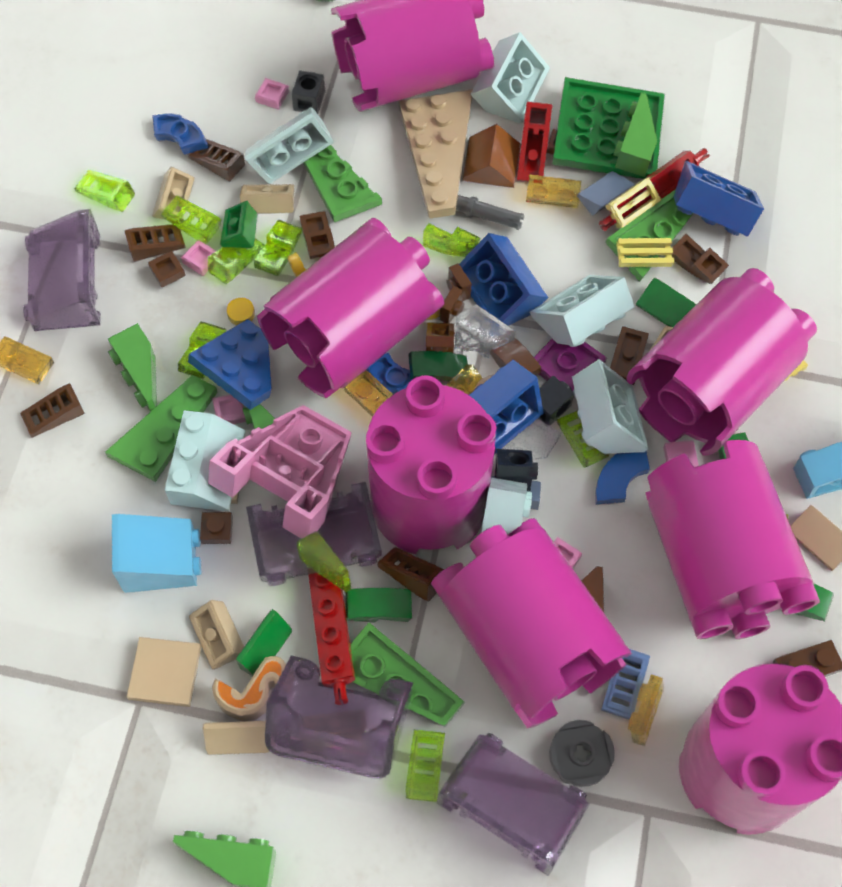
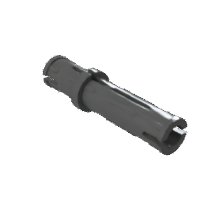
[456,195,524,230]

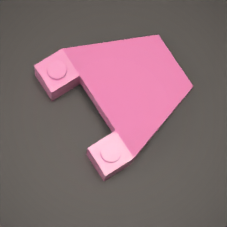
[208,405,352,542]

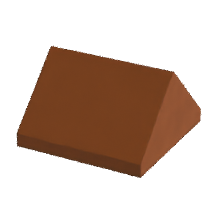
[463,123,520,188]

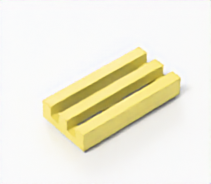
[605,177,661,229]
[616,238,674,267]

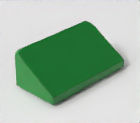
[220,201,258,248]
[636,278,696,327]
[236,609,292,677]

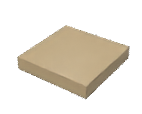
[127,637,202,707]

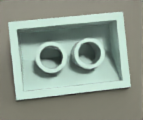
[471,32,550,123]
[244,107,334,184]
[530,275,635,347]
[572,359,648,454]
[165,410,246,512]
[481,478,532,534]

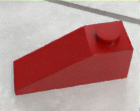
[517,101,553,183]

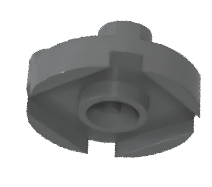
[549,720,615,787]

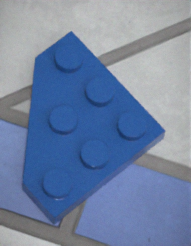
[188,319,272,410]

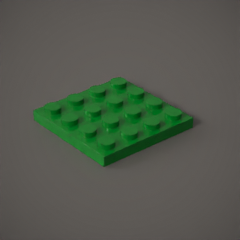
[552,77,665,179]

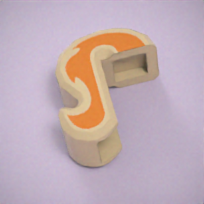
[212,656,289,722]

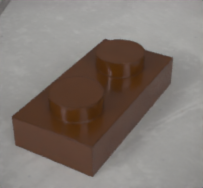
[610,326,649,385]
[773,640,842,677]

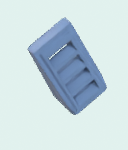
[601,649,650,720]

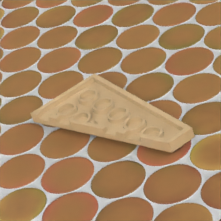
[399,89,473,219]

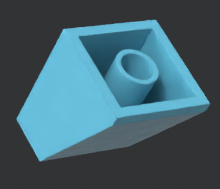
[112,514,202,593]

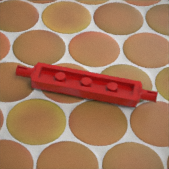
[599,148,710,231]
[308,549,355,705]

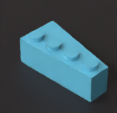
[793,442,842,499]

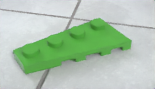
[303,145,382,223]
[605,189,694,282]
[105,375,218,482]
[350,622,465,727]

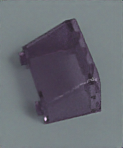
[23,209,101,331]
[246,482,382,586]
[265,655,413,779]
[437,733,589,876]

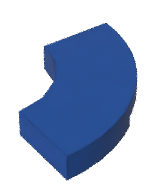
[152,114,208,155]
[365,353,413,395]
[595,451,650,505]

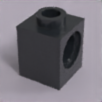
[291,70,325,114]
[538,376,574,427]
[494,449,538,491]

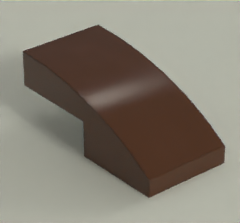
[299,211,335,259]
[672,234,729,284]
[486,333,542,375]

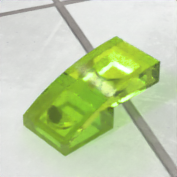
[254,219,302,276]
[423,223,481,257]
[178,321,226,379]

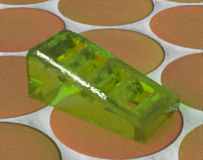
[74,169,135,212]
[161,195,222,245]
[208,238,265,284]
[556,410,610,468]
[296,531,351,592]
[406,729,445,802]

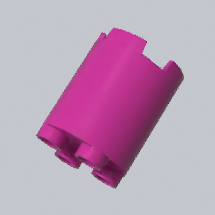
[331,0,494,112]
[257,218,444,398]
[626,268,817,456]
[366,376,496,554]
[645,440,820,639]
[431,518,632,728]
[679,664,842,835]

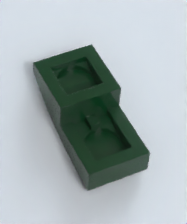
[408,351,470,385]

